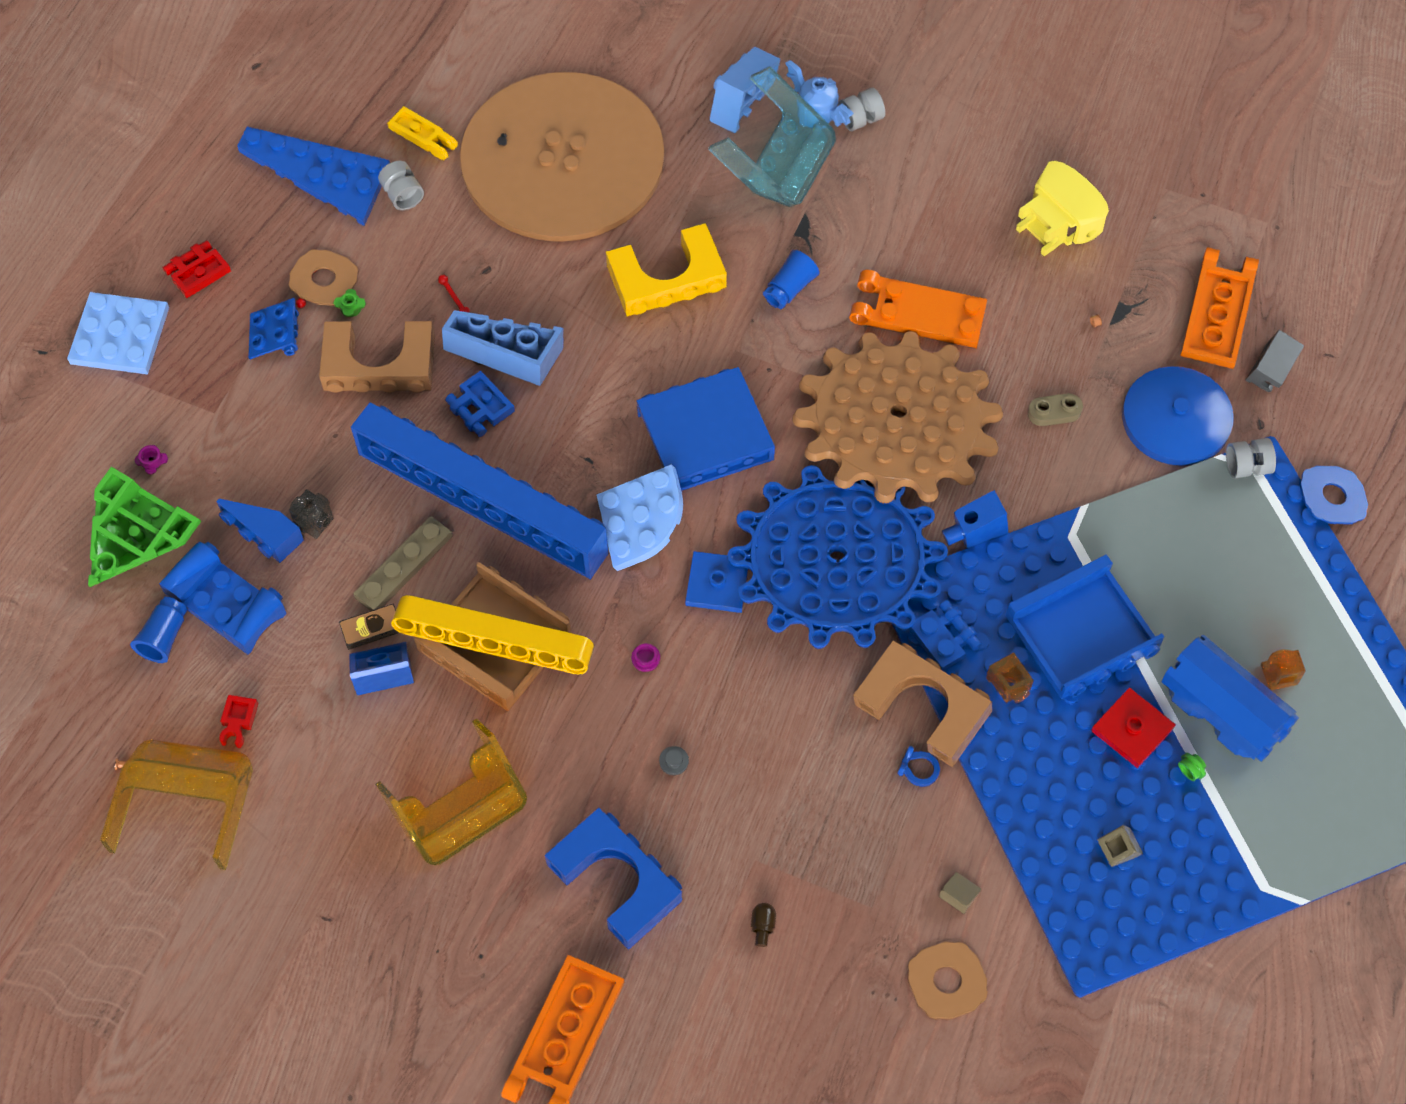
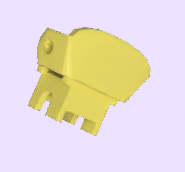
[1016,161,1109,256]

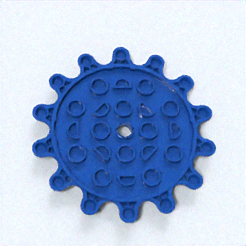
[727,465,948,649]

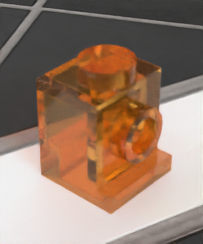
[1261,649,1306,690]
[986,653,1034,703]

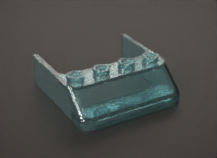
[708,66,836,207]

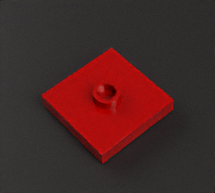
[1091,687,1176,769]

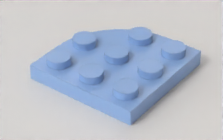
[597,464,683,571]

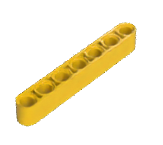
[391,595,594,674]

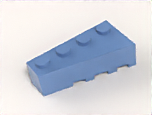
[442,310,563,386]

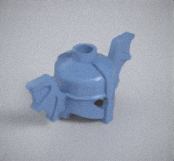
[785,60,853,127]

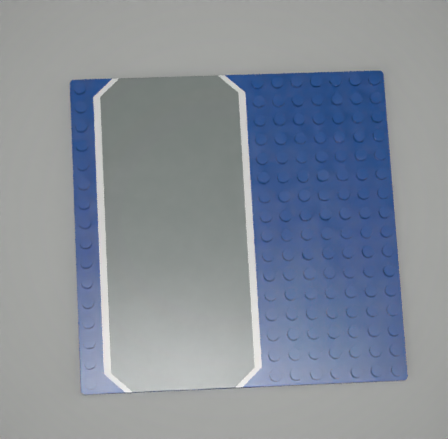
[891,436,1406,997]

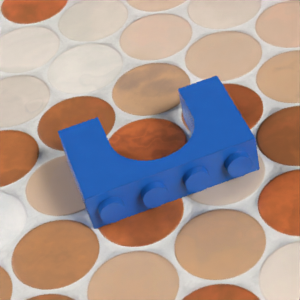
[545,808,682,950]

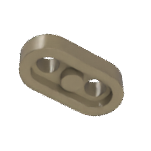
[1028,393,1083,426]

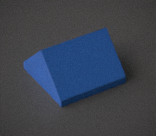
[349,642,414,696]

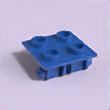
[248,298,299,359]

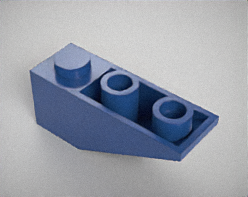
[216,499,304,563]

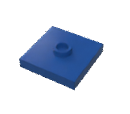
[685,551,748,613]

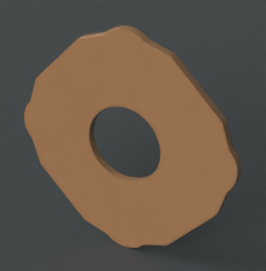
[289,249,358,306]
[908,941,987,1020]

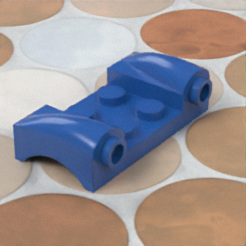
[159,542,287,655]

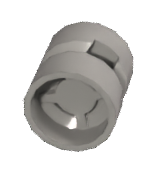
[839,87,885,131]
[378,161,424,211]
[1226,438,1276,479]

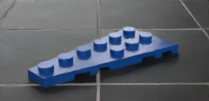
[237,127,390,226]

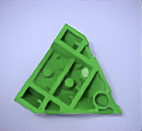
[88,467,201,587]

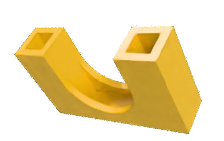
[606,223,727,317]

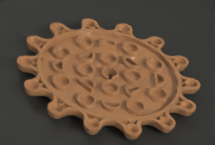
[792,331,1003,503]

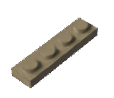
[353,516,453,612]

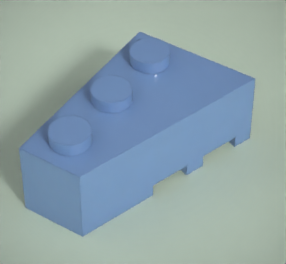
[710,47,780,133]

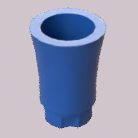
[763,250,820,310]
[130,597,187,663]

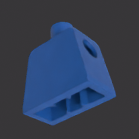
[942,490,1009,548]

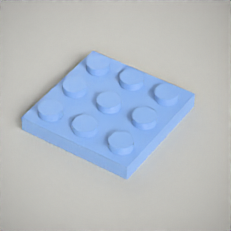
[67,292,169,374]

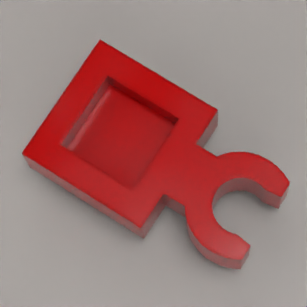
[219,695,259,748]

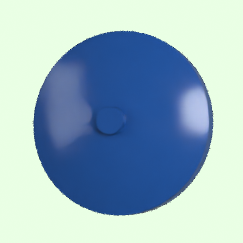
[1122,366,1234,466]

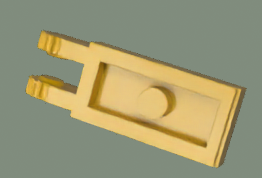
[387,106,458,161]

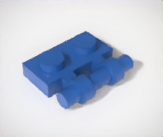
[445,371,515,437]
[909,600,982,671]

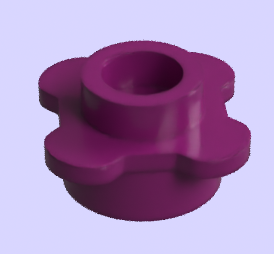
[134,445,168,475]

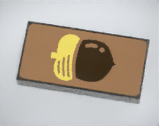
[339,603,400,650]

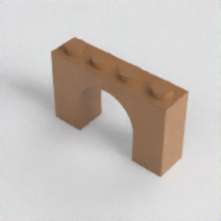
[319,321,435,393]
[853,640,992,767]

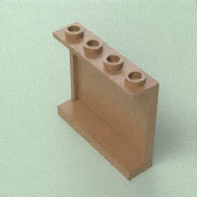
[414,562,571,711]

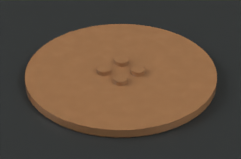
[460,72,664,241]

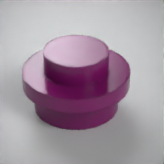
[631,643,660,672]

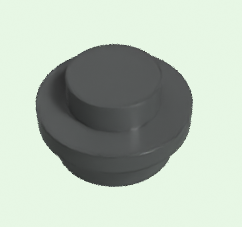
[659,746,689,775]

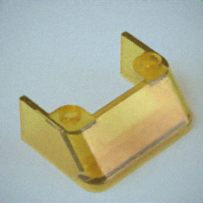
[375,718,527,865]

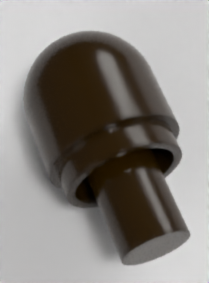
[751,903,776,947]

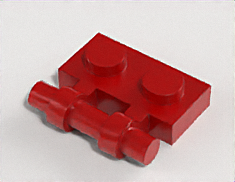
[162,240,231,298]

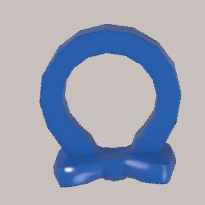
[897,746,940,787]

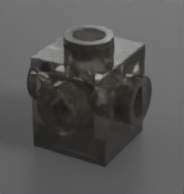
[289,489,334,539]

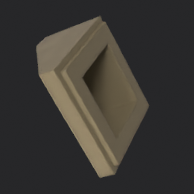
[1097,825,1143,867]
[939,872,982,914]

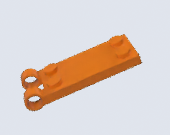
[1180,247,1259,369]
[849,270,987,348]
[501,955,625,1104]

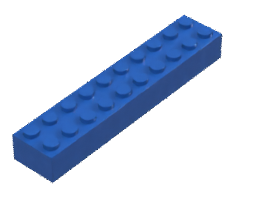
[351,402,609,580]

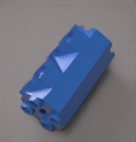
[1161,635,1299,762]

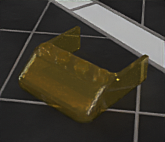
[100,740,253,870]

